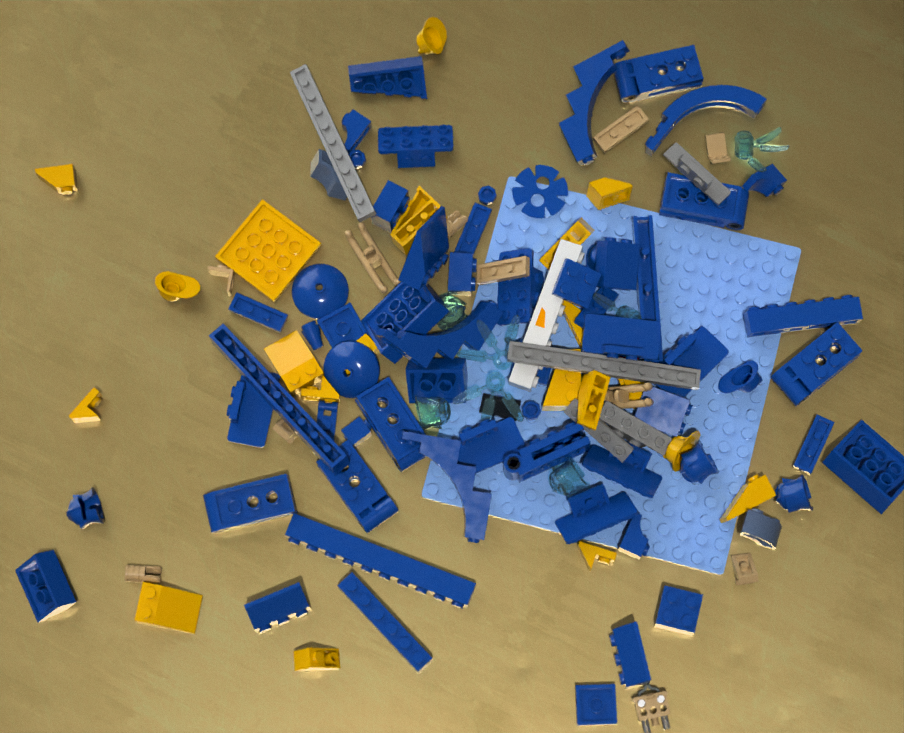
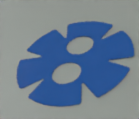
[512,165,568,218]

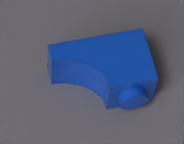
[342,109,372,154]
[742,164,787,197]
[618,513,650,560]

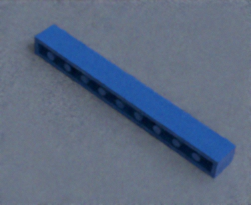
[209,323,350,476]
[285,513,476,609]

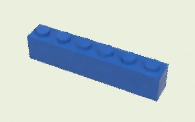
[743,295,863,337]
[337,572,433,674]

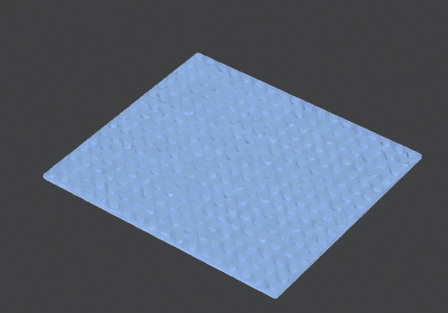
[422,176,801,575]

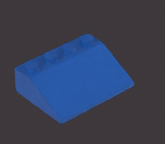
[398,206,449,290]
[361,282,449,364]
[822,419,904,514]

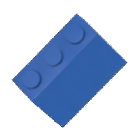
[405,358,468,403]
[15,550,76,623]
[244,582,311,633]
[609,621,651,689]

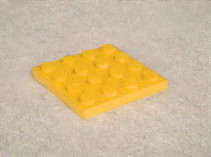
[215,199,322,303]

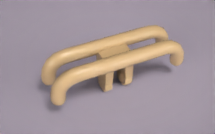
[345,222,401,294]
[603,382,654,409]

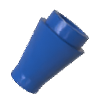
[301,321,324,351]

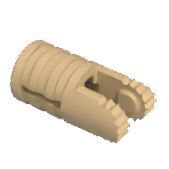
[446,211,468,240]
[125,564,162,584]

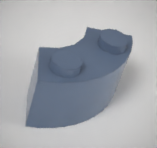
[310,149,347,201]
[740,508,782,550]

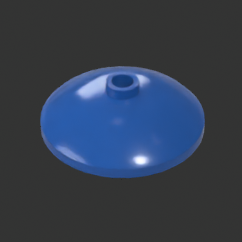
[292,264,349,319]
[323,341,380,398]

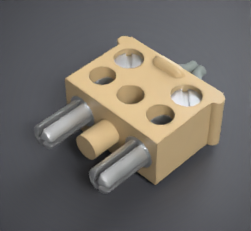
[632,684,670,733]

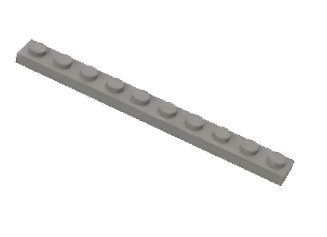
[290,64,377,222]
[507,341,701,390]

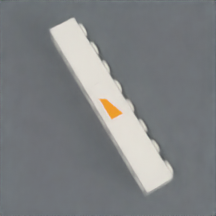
[508,239,585,392]

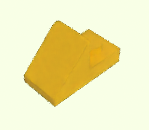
[301,376,341,403]
[69,387,102,423]
[578,541,617,572]

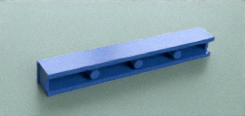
[632,215,663,364]

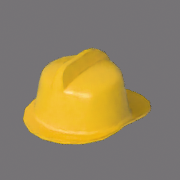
[416,17,447,55]
[155,271,200,302]
[663,431,701,472]

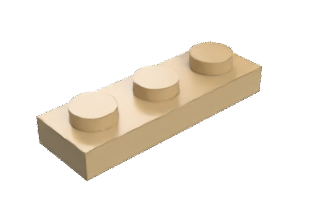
[593,105,649,153]
[477,256,530,285]

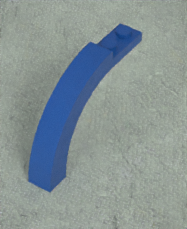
[645,85,767,156]

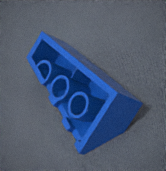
[348,56,427,99]

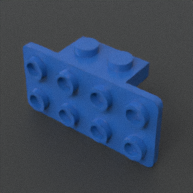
[378,125,453,168]
[497,248,544,326]
[582,314,661,361]
[655,327,729,398]
[227,372,280,448]
[457,417,526,474]
[582,442,662,498]
[555,484,638,544]

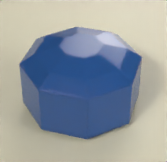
[349,149,366,169]
[478,185,497,205]
[522,401,541,421]

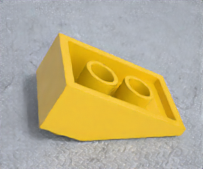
[264,330,325,397]
[134,582,203,634]

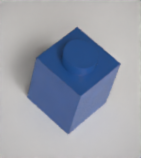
[341,417,372,448]

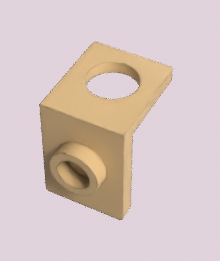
[705,132,731,164]
[208,265,235,296]

